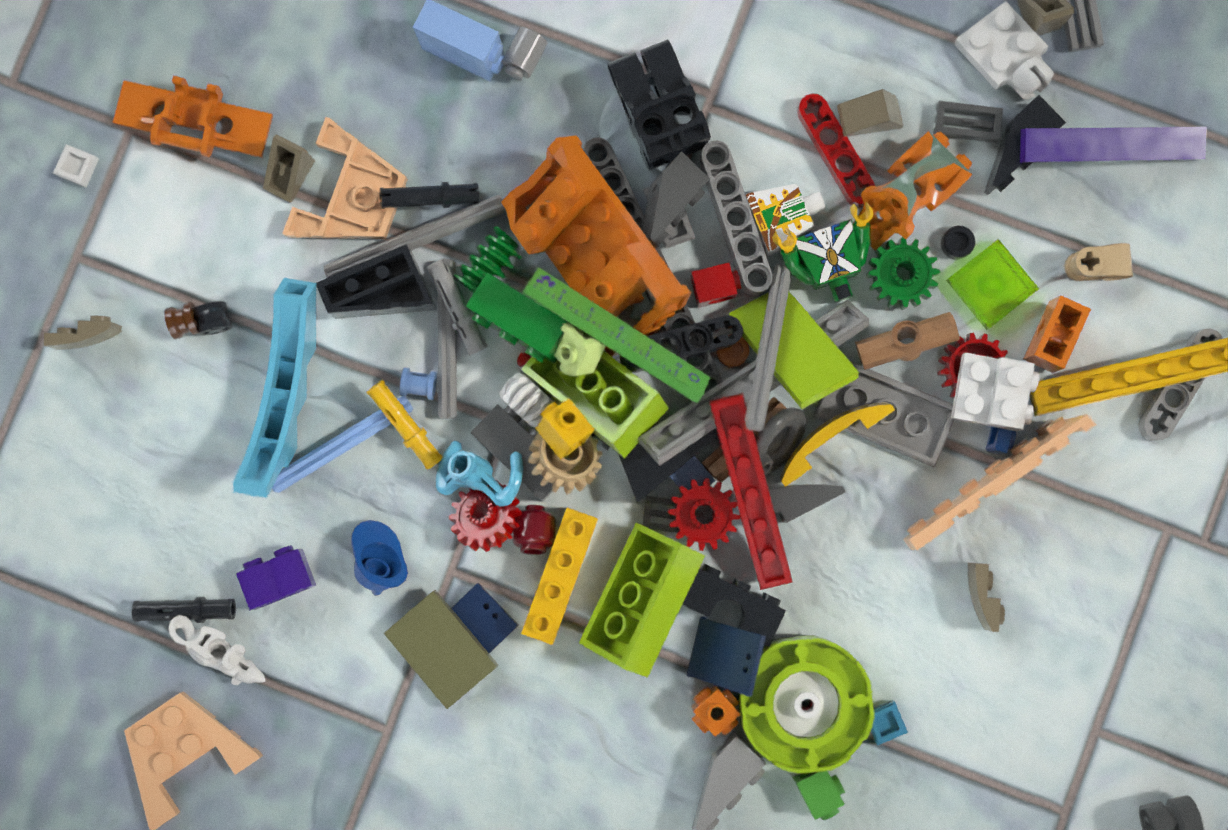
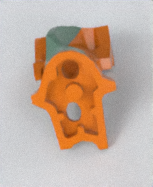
[853,131,972,250]

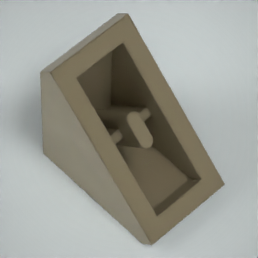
[1017,0,1074,36]
[837,89,904,137]
[263,134,315,203]

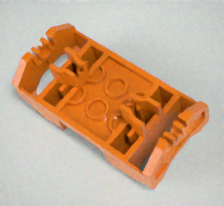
[501,135,691,357]

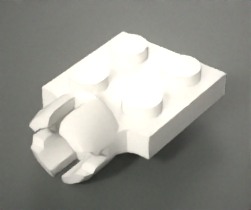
[954,1,1054,100]

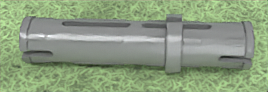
[426,258,488,356]

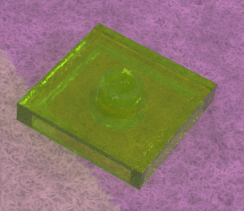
[946,239,1039,330]

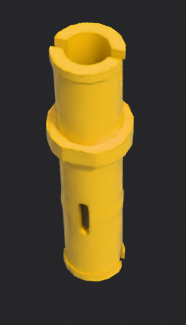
[366,380,443,470]

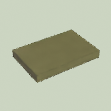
[384,590,498,709]

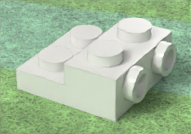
[951,353,1039,431]

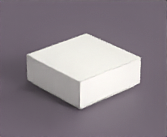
[53,144,99,187]

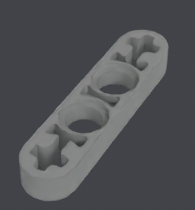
[1139,329,1223,441]

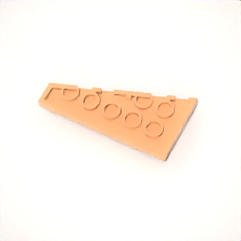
[903,414,1096,550]

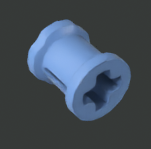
[400,367,437,400]

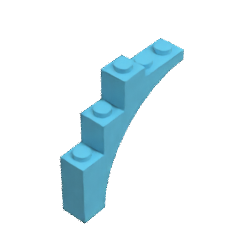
[233,278,316,498]

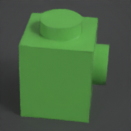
[792,771,845,820]

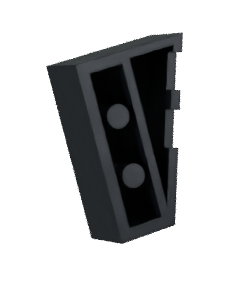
[316,244,437,319]
[618,422,718,503]

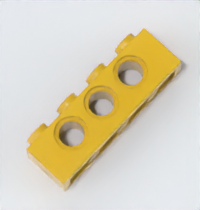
[521,507,599,645]

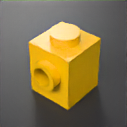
[536,399,595,460]

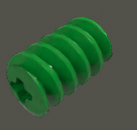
[453,226,522,293]

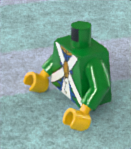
[772,202,873,302]

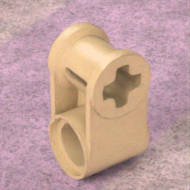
[1064,243,1133,281]

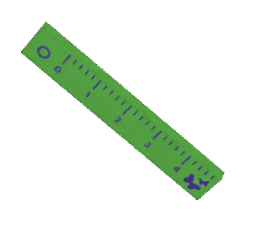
[523,268,710,403]

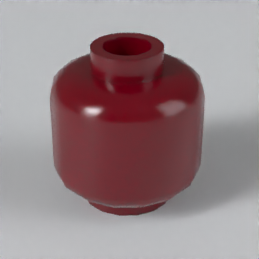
[512,505,556,555]

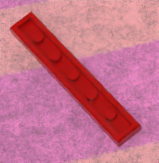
[710,393,793,590]

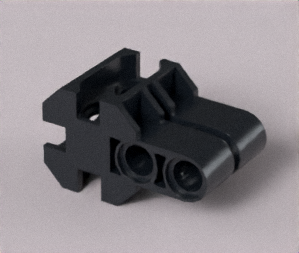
[607,39,711,171]

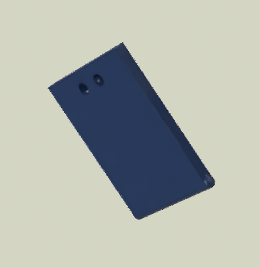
[451,582,519,653]
[686,616,766,697]

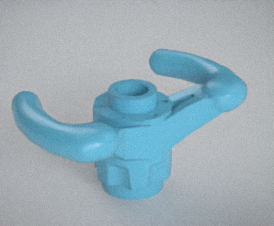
[436,441,524,507]

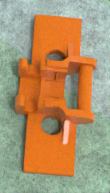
[112,76,273,158]

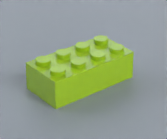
[521,351,669,458]
[579,523,705,678]

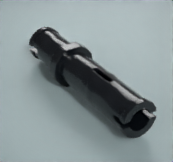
[379,182,479,209]
[131,596,236,623]

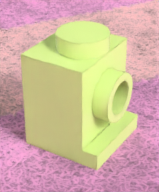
[554,323,606,376]

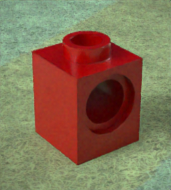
[690,262,741,308]

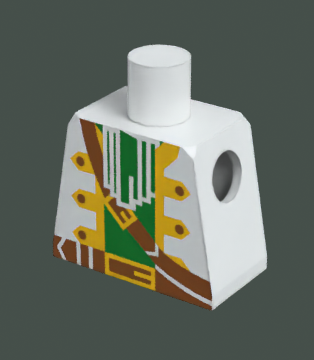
[745,184,825,257]

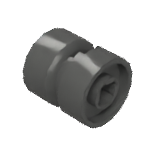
[1139,795,1204,830]

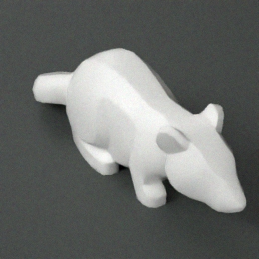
[168,615,265,685]

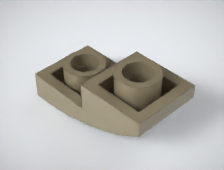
[44,315,122,350]
[968,562,1005,632]

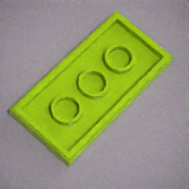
[729,291,859,409]

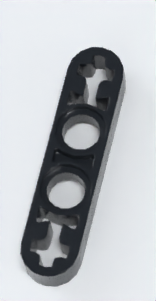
[619,315,743,373]

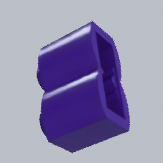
[236,545,317,611]

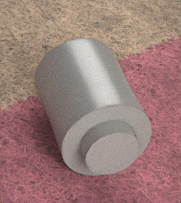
[502,27,548,80]

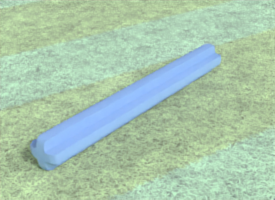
[272,396,413,493]

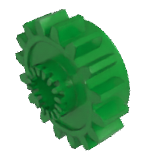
[866,237,940,310]

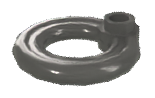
[755,407,807,475]

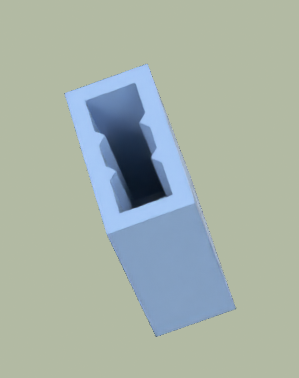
[413,0,505,81]

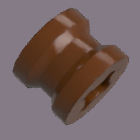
[164,302,200,340]

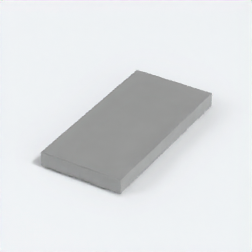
[813,361,954,467]

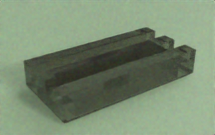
[642,496,710,533]

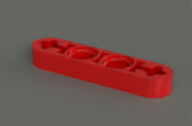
[797,93,875,208]

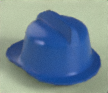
[351,520,408,596]

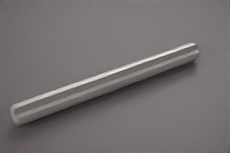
[324,195,506,278]
[745,264,791,431]

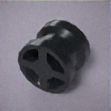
[194,301,232,335]

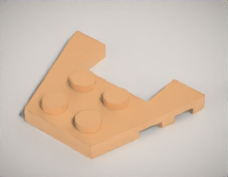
[282,117,408,239]
[124,691,263,830]

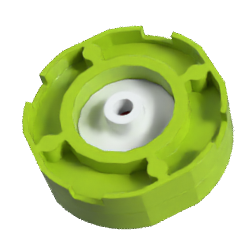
[737,635,875,773]

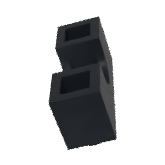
[682,563,786,646]

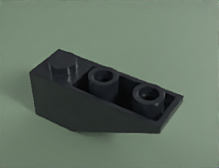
[984,95,1066,196]

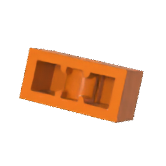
[1023,295,1091,373]

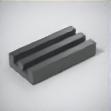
[933,101,1003,143]

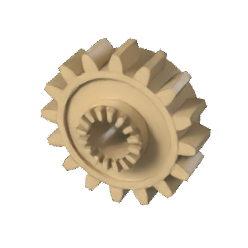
[528,433,603,494]

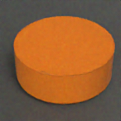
[716,334,749,368]

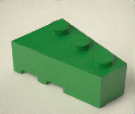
[466,273,569,364]

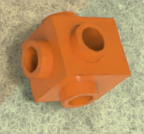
[691,685,741,737]

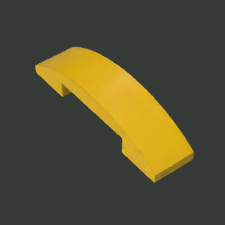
[780,402,895,487]

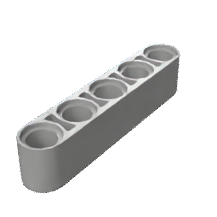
[700,140,773,297]

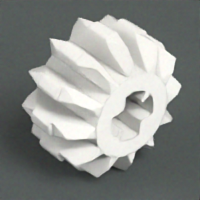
[499,373,554,427]

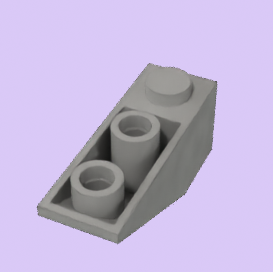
[692,731,766,830]

